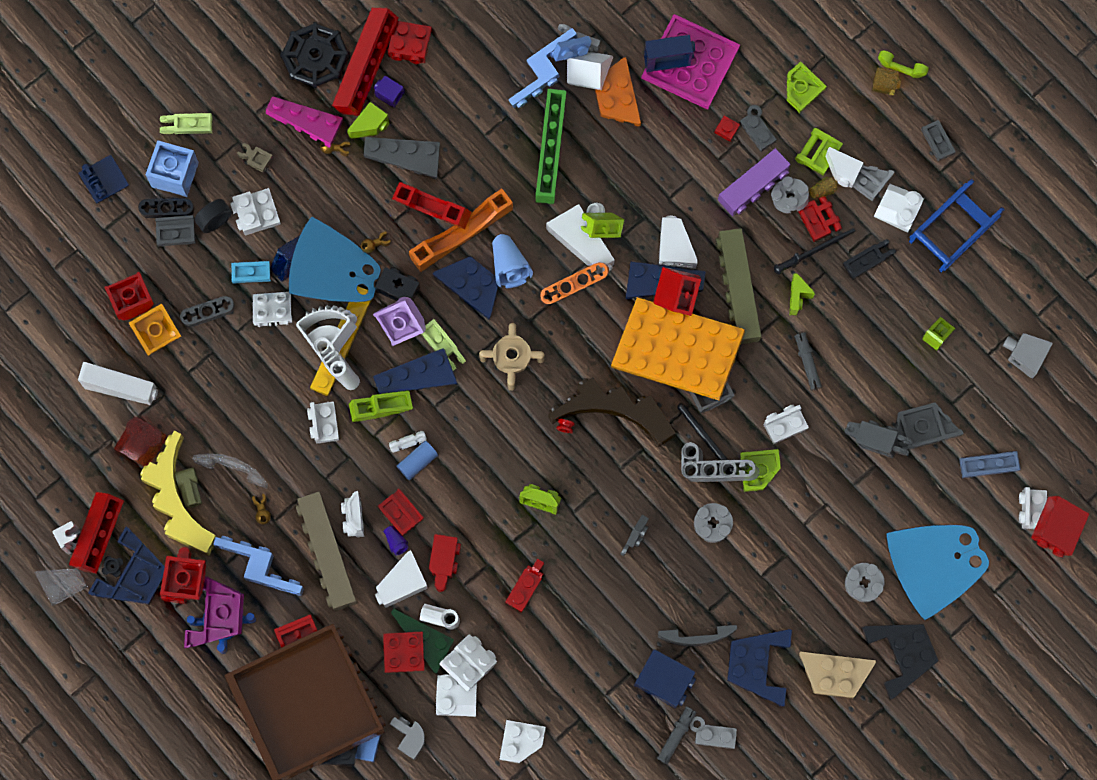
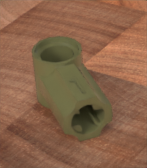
[175,467,202,508]

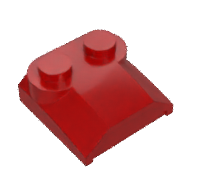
[104,272,154,320]
[160,556,206,600]

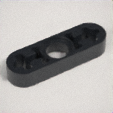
[138,198,194,218]

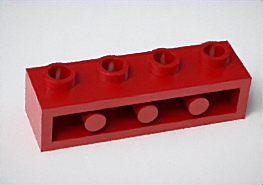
[69,492,124,574]

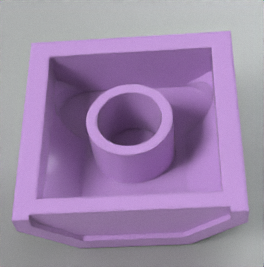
[373,297,426,346]

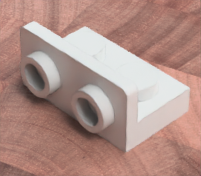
[307,402,339,444]
[763,404,809,445]
[1019,487,1047,529]

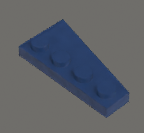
[373,348,458,394]

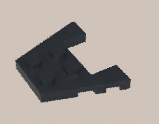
[861,624,938,700]

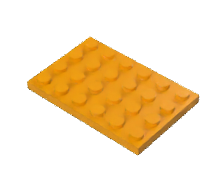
[611,297,745,401]

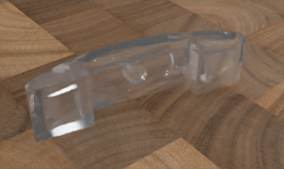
[192,454,268,489]

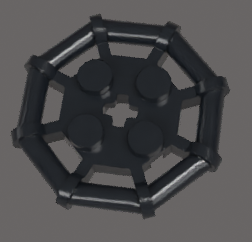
[280,22,350,88]

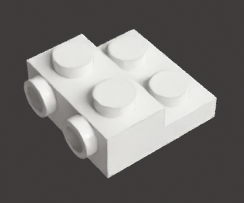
[230,188,281,236]
[440,634,497,692]

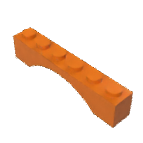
[409,188,513,272]

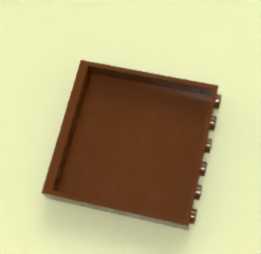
[224,624,386,780]

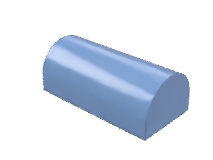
[396,441,438,481]

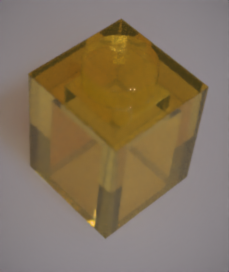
[872,67,901,95]

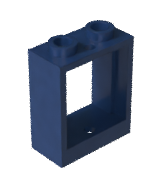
[644,35,695,72]

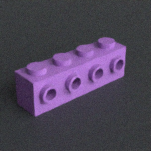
[718,148,791,217]

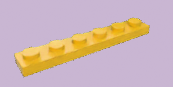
[310,286,373,396]

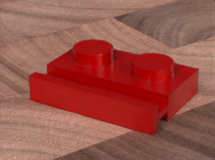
[377,489,424,536]

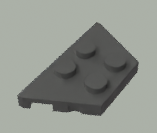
[895,402,964,454]

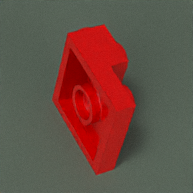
[388,21,432,64]

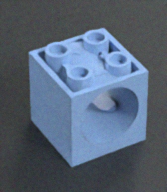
[146,140,199,197]

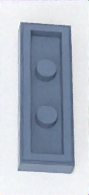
[959,451,1021,478]

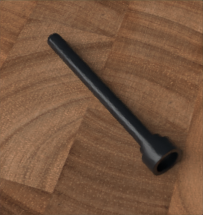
[677,403,741,475]

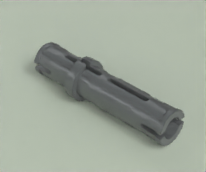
[794,333,822,391]
[657,706,697,765]

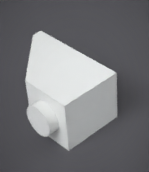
[825,147,863,188]

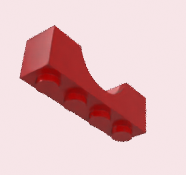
[392,182,472,230]

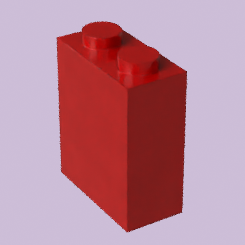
[1031,496,1089,557]

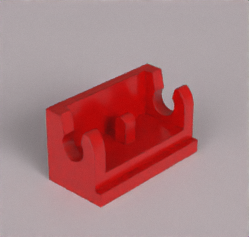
[274,614,318,648]

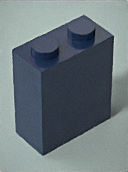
[634,649,697,709]

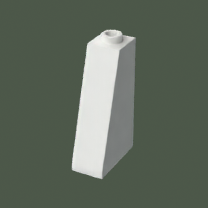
[546,204,614,274]
[78,362,158,405]

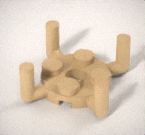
[479,323,544,391]

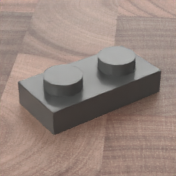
[921,120,956,161]

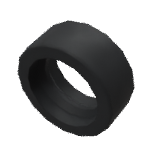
[194,199,232,233]

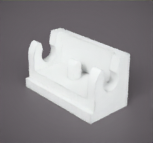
[52,521,81,555]

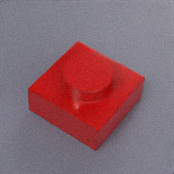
[714,115,740,142]

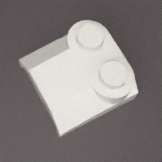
[874,184,924,233]
[341,491,364,537]
[436,675,477,717]

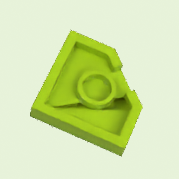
[787,61,827,113]
[740,449,781,492]

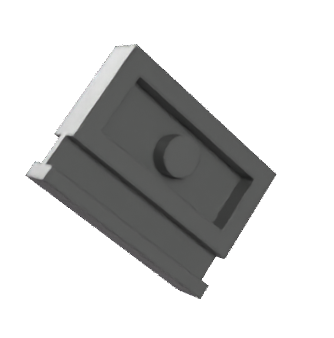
[155,215,196,247]

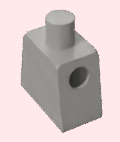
[1003,333,1053,379]

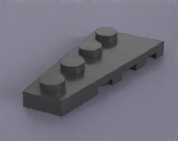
[364,137,440,180]

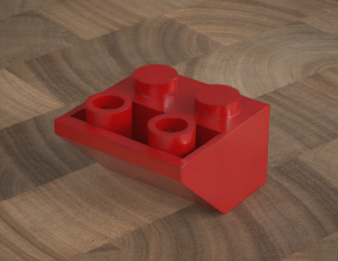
[653,267,701,316]

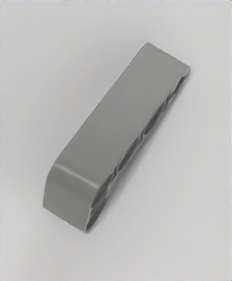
[681,442,760,482]

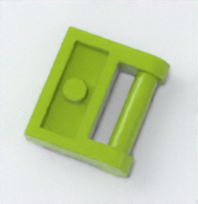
[795,128,843,176]

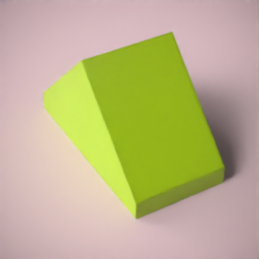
[922,317,955,350]

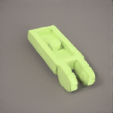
[160,113,212,134]
[421,319,466,371]

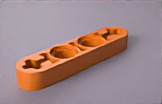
[540,262,609,304]

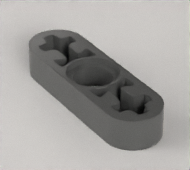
[180,296,235,327]

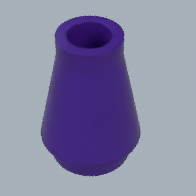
[383,526,409,556]

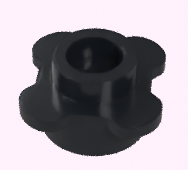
[102,556,123,577]

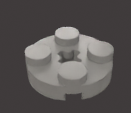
[771,176,809,213]
[694,503,733,543]
[845,563,885,603]

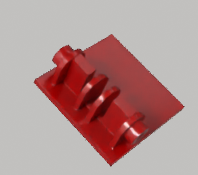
[383,632,425,673]

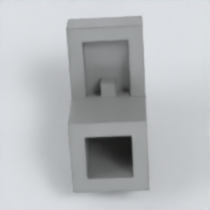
[390,717,425,760]

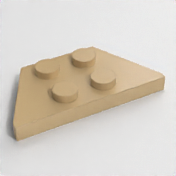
[799,652,876,698]

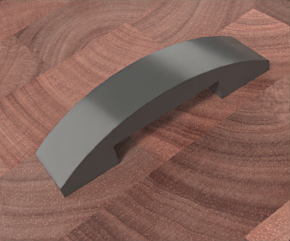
[657,625,737,646]

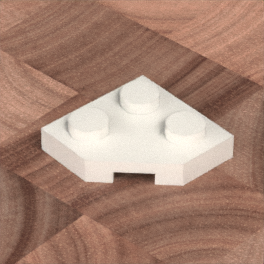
[500,720,546,763]

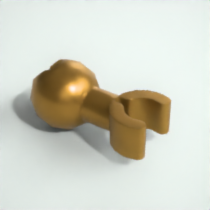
[320,142,350,156]
[361,232,391,253]
[252,494,271,524]

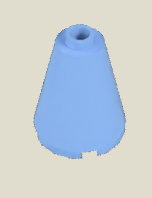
[492,234,533,288]

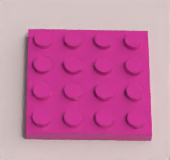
[641,14,740,110]

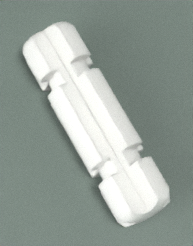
[389,431,427,453]

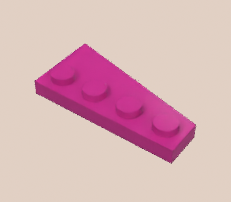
[266,96,343,148]

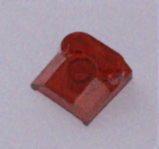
[114,416,167,467]

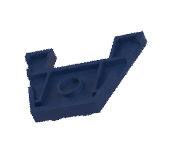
[88,527,165,605]
[727,629,792,707]

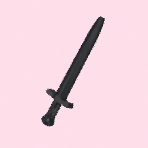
[773,228,856,275]

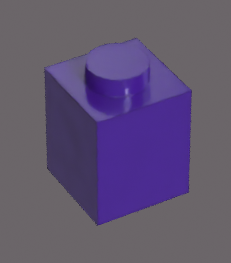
[374,76,404,108]

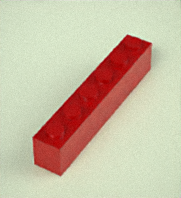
[332,7,399,116]

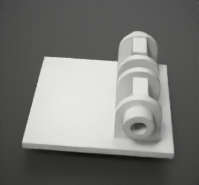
[253,292,292,327]

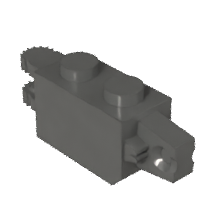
[845,420,914,458]

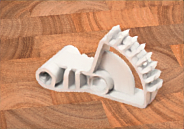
[296,305,360,390]

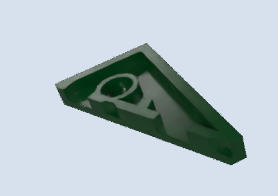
[391,608,454,674]

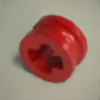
[556,419,575,434]

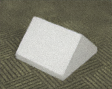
[567,51,613,90]

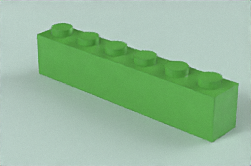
[536,89,566,204]

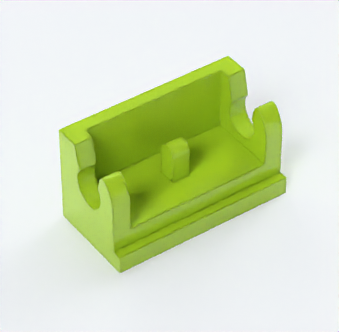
[581,213,624,238]

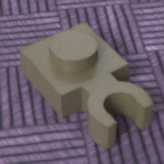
[237,143,273,173]

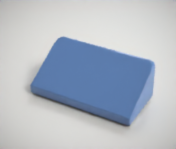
[356,735,381,762]

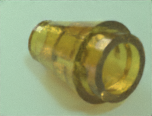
[809,177,837,198]

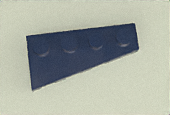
[626,261,706,299]

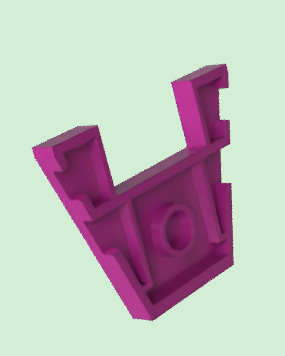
[184,576,244,648]

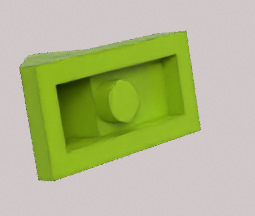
[789,273,815,316]

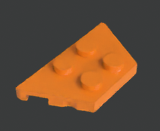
[595,57,641,126]

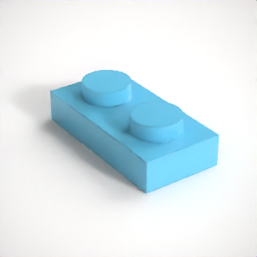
[231,261,271,283]

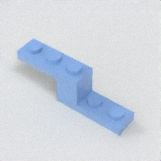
[508,28,578,108]
[213,536,304,596]

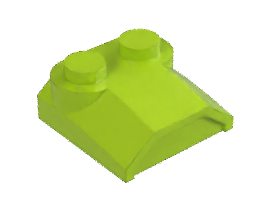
[519,484,561,515]

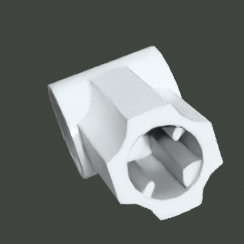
[420,604,460,630]

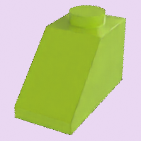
[347,102,389,139]

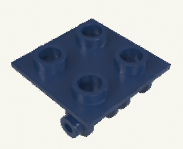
[78,155,129,204]

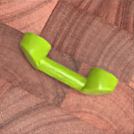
[878,51,929,78]

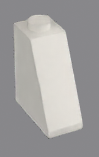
[658,215,697,269]
[375,550,428,608]

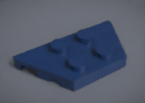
[433,256,498,320]

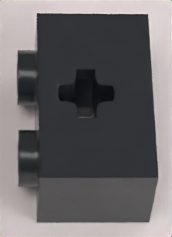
[375,267,420,301]

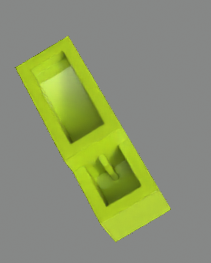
[349,390,413,422]

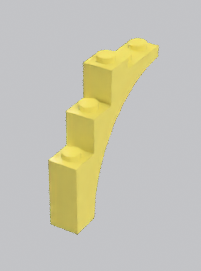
[140,431,216,556]

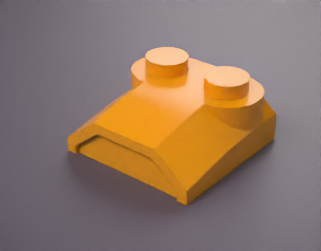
[129,304,181,356]

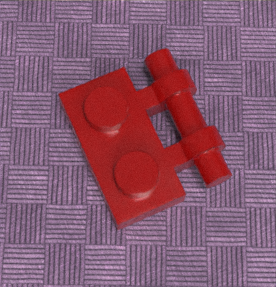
[798,196,842,242]

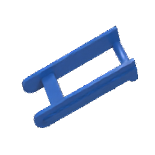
[909,179,1005,272]

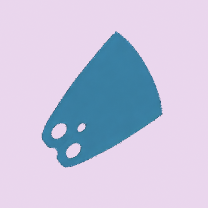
[289,217,381,302]
[887,525,989,620]

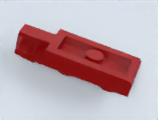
[505,559,544,613]

